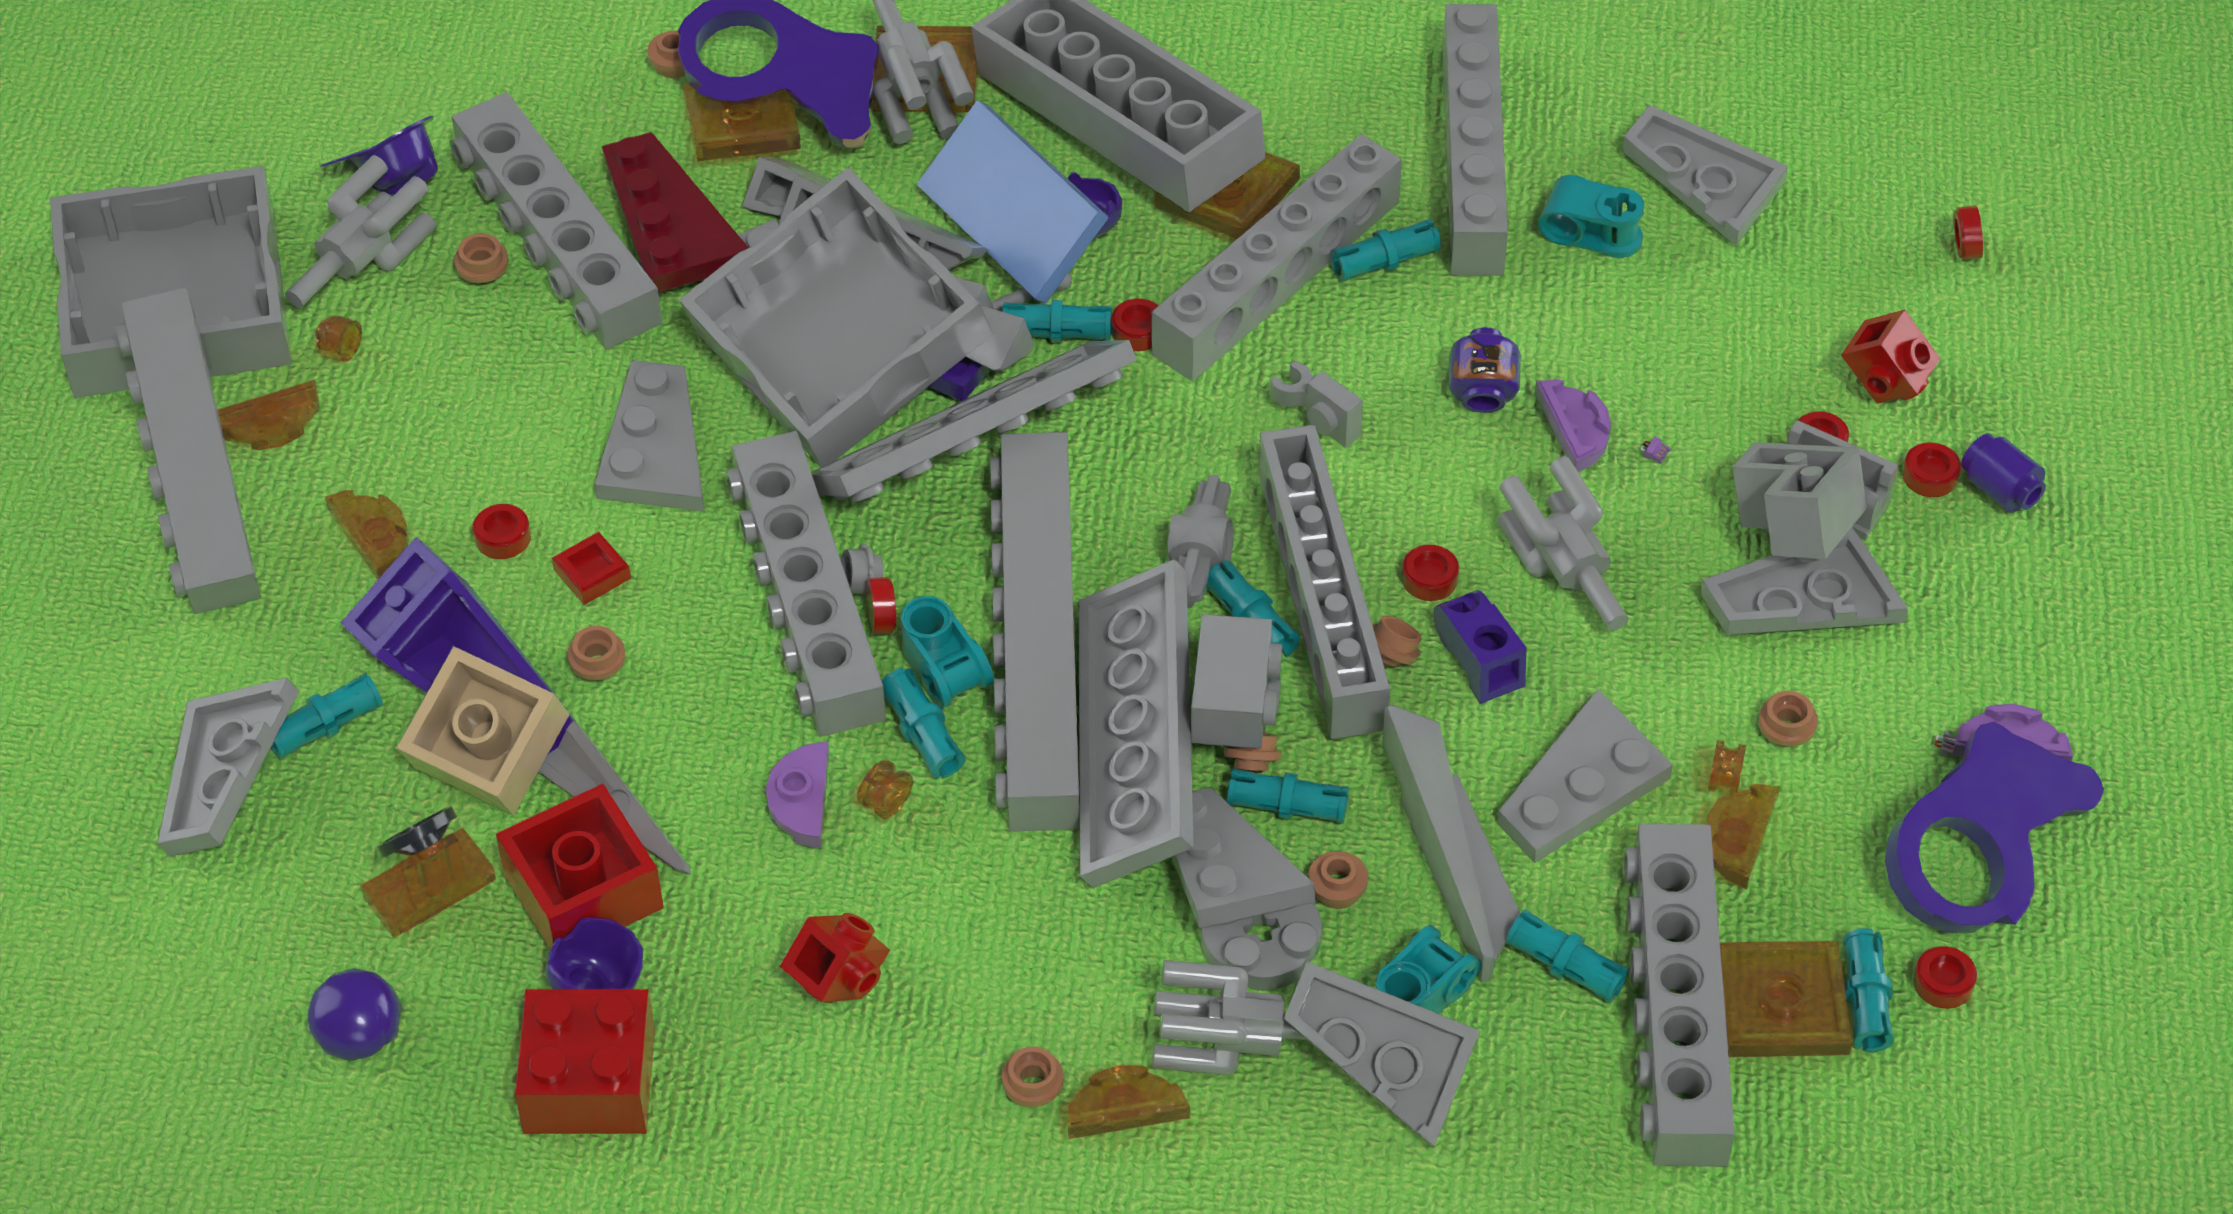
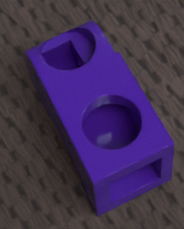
[1433,590,1527,704]

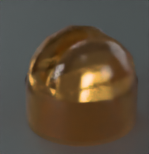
[315,316,362,362]

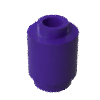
[1961,433,2046,512]

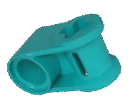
[1538,175,1644,258]
[901,596,994,709]
[1375,925,1481,1014]

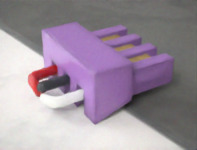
[1640,436,1670,464]

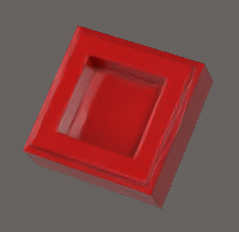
[552,532,631,605]

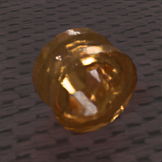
[1708,739,1746,796]
[857,759,913,819]

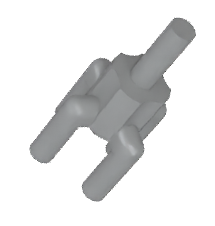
[872,0,974,144]
[285,155,437,308]
[1497,456,1628,631]
[1152,960,1307,1075]

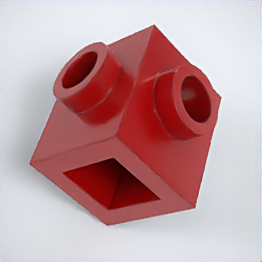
[1841,309,1941,404]
[779,913,890,1003]

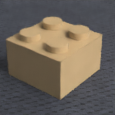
[396,646,570,816]

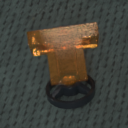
[360,806,496,939]

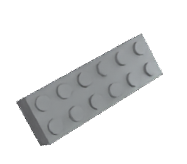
[971,0,1266,212]

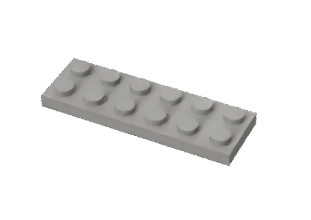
[811,340,1137,502]
[1079,559,1194,888]

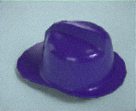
[320,116,438,195]

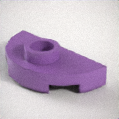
[1535,379,1611,472]
[1952,704,2073,761]
[766,741,830,849]

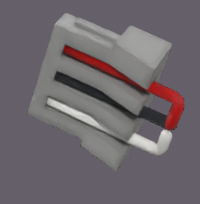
[1935,731,1957,758]

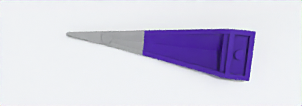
[341,537,691,874]

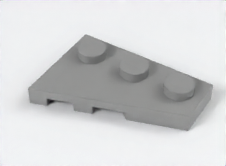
[1622,105,1788,246]
[594,360,705,512]
[1700,527,1908,635]
[157,678,299,857]
[1497,689,1673,863]
[1171,787,1316,929]
[1284,961,1480,1147]

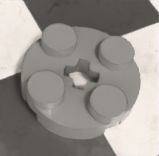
[1201,902,1322,990]

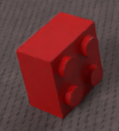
[496,784,664,950]
[515,989,655,1134]

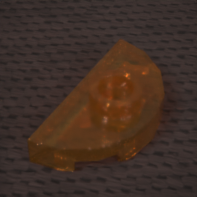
[218,380,320,450]
[325,490,409,579]
[1706,784,1780,890]
[1068,1065,1190,1139]

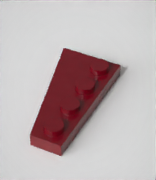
[602,132,749,293]

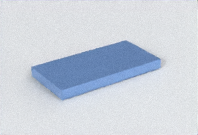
[917,100,1109,303]

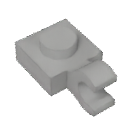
[1270,361,1363,448]

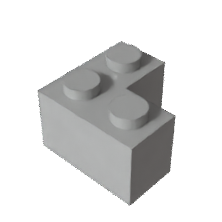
[1733,442,1867,563]
[1191,614,1282,748]

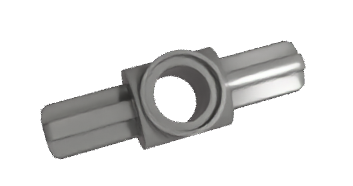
[1168,475,1233,608]

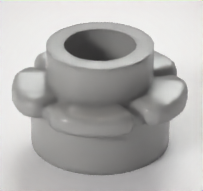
[841,544,883,600]

